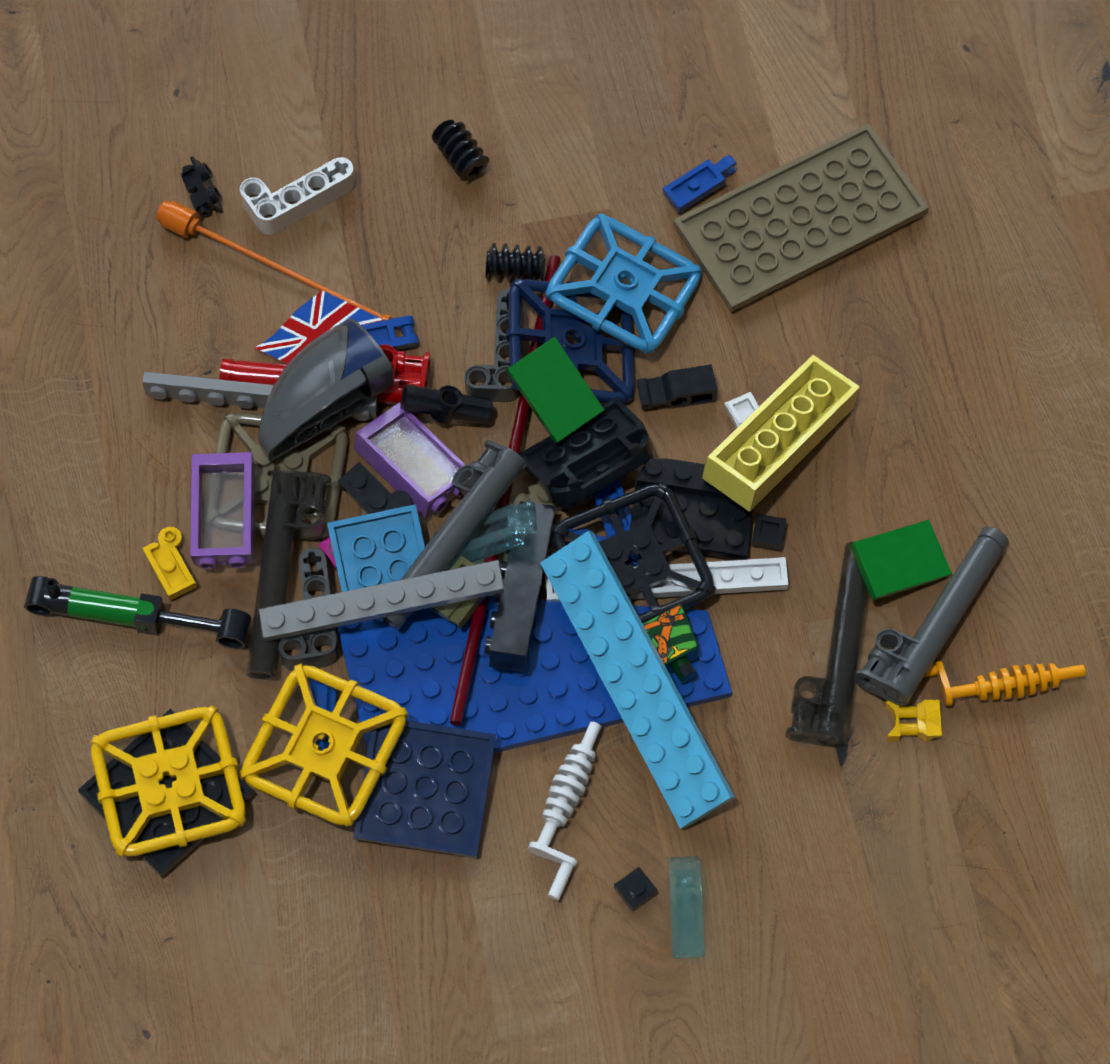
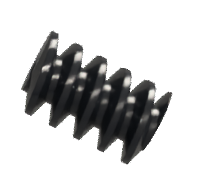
[431,120,489,181]
[485,243,545,281]

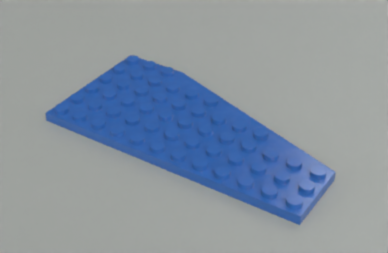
[337,596,732,754]

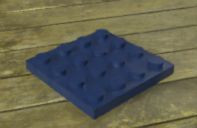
[353,715,496,858]

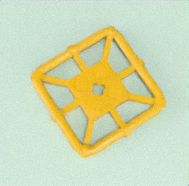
[240,663,408,827]
[90,705,246,858]

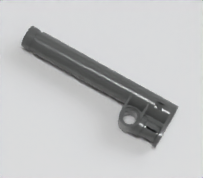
[381,440,527,630]
[854,527,1009,706]

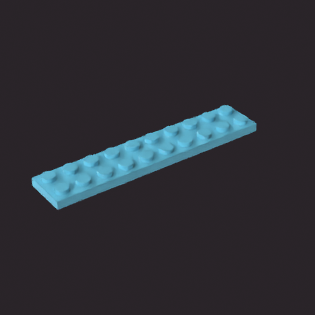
[540,531,735,829]

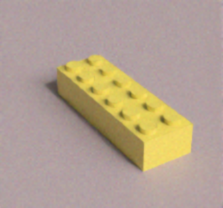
[702,355,860,512]

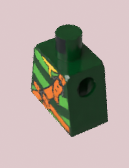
[643,605,699,683]

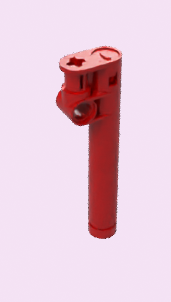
[219,344,431,405]

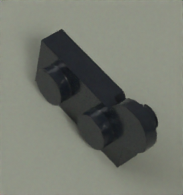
[337,462,412,514]

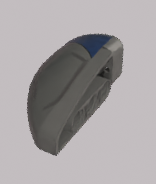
[258,318,394,462]

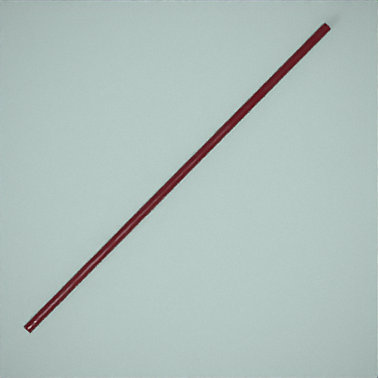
[450,255,561,726]

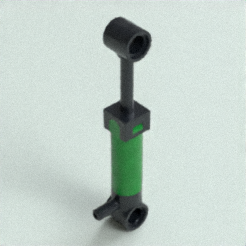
[24,576,252,649]

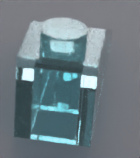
[667,856,705,958]

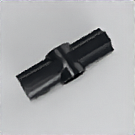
[400,384,493,425]

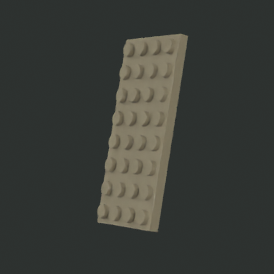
[673,123,929,312]

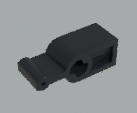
[636,364,717,409]

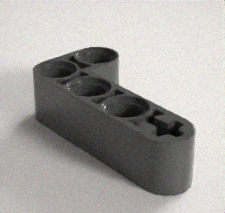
[464,288,523,402]
[279,548,338,671]

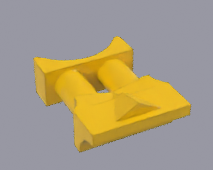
[885,700,942,742]

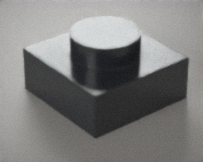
[752,514,787,550]
[614,867,658,912]

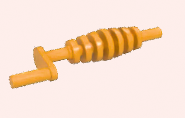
[924,661,1086,706]

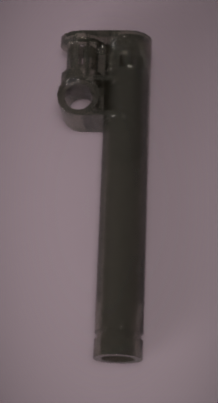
[246,470,332,680]
[785,541,869,748]

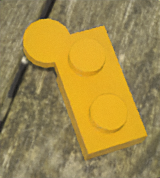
[142,527,197,601]

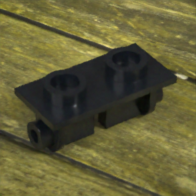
[181,156,224,217]

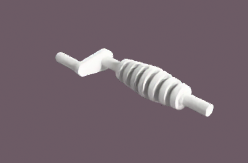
[528,722,601,901]

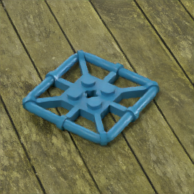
[545,214,703,354]

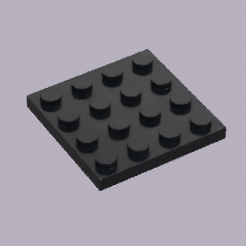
[78,709,254,878]

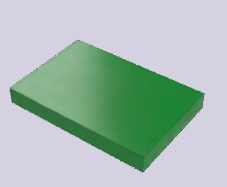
[506,337,604,443]
[849,520,952,601]

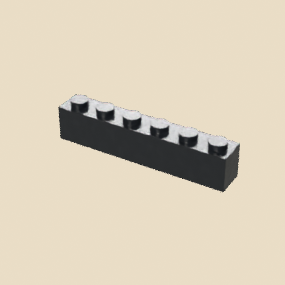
[484,501,556,672]

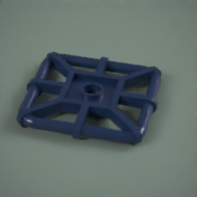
[506,279,636,404]

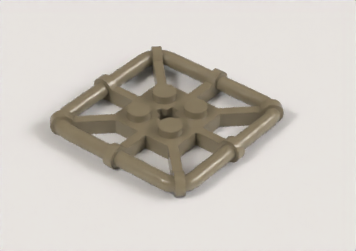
[205,412,348,540]

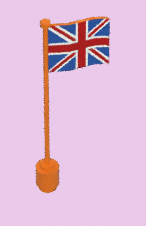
[156,200,392,365]

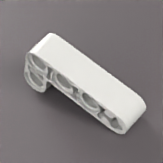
[240,157,355,235]

